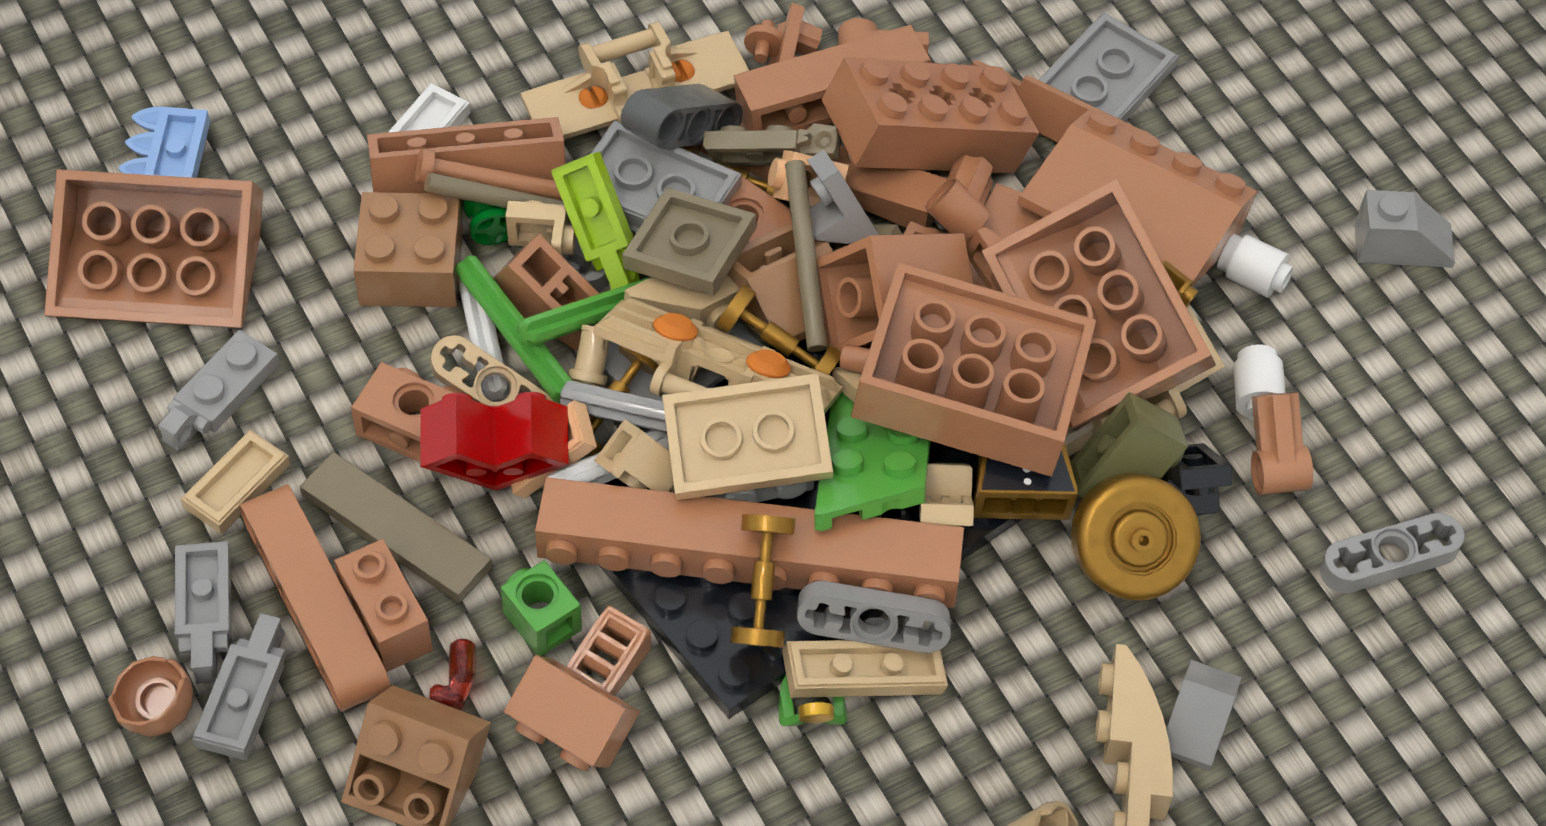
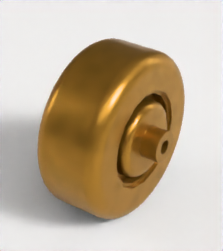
[1071,473,1201,601]

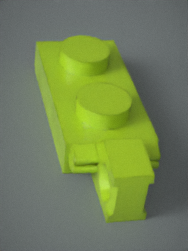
[551,151,640,289]

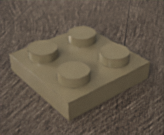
[622,187,757,296]

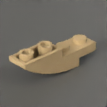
[1095,644,1173,826]

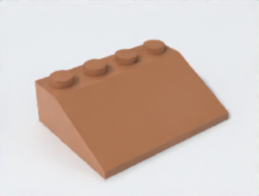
[1017,110,1258,286]
[44,169,264,329]
[982,178,1216,429]
[851,262,1097,477]

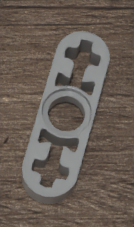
[1320,513,1464,593]
[797,581,951,653]

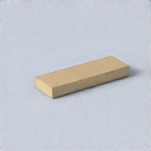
[782,640,948,698]

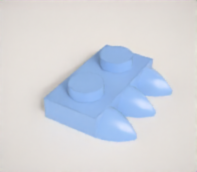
[118,107,210,178]

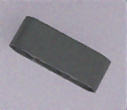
[621,83,743,149]

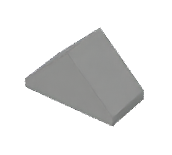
[1166,660,1242,771]

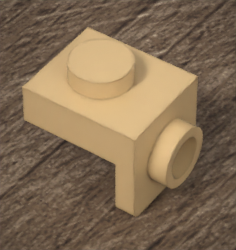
[505,200,576,259]
[919,463,974,527]

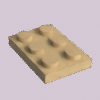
[662,373,833,500]

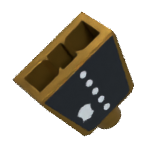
[973,443,1078,520]

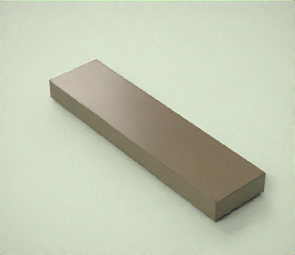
[299,452,493,604]

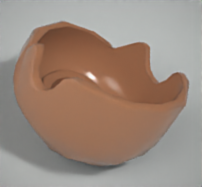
[108,656,194,738]

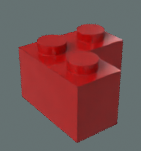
[420,392,569,491]

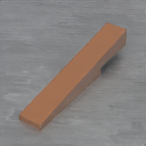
[700,120,947,228]

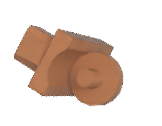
[744,2,823,65]

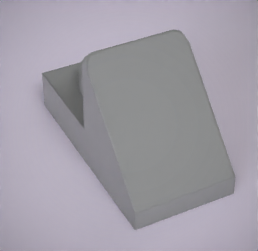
[807,149,879,244]

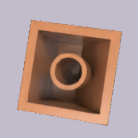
[816,233,973,351]

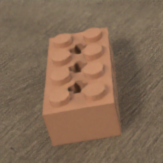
[821,57,1039,173]

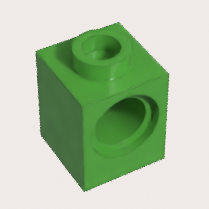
[500,560,582,656]

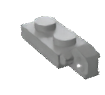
[158,330,279,451]
[175,541,232,684]
[192,613,286,761]

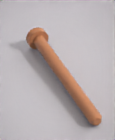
[415,148,562,200]

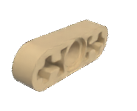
[430,335,554,406]

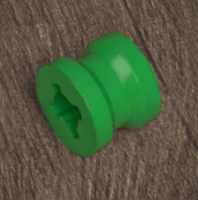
[463,200,508,245]

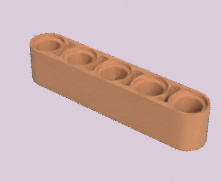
[239,484,391,712]

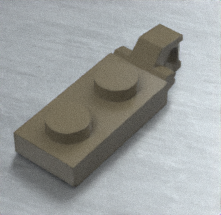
[703,123,840,166]

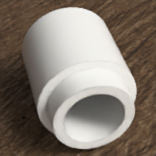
[1217,234,1294,298]
[1233,345,1285,421]

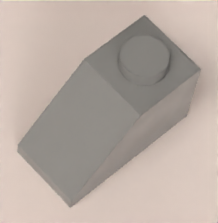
[1354,190,1455,268]

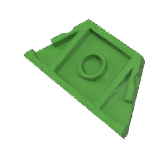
[814,392,931,531]

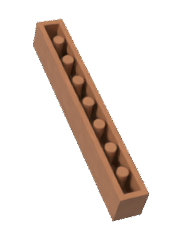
[535,477,964,608]

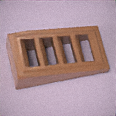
[566,606,651,696]

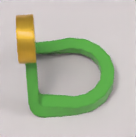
[779,676,847,726]

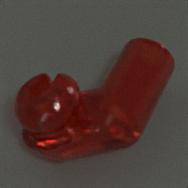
[429,638,476,711]

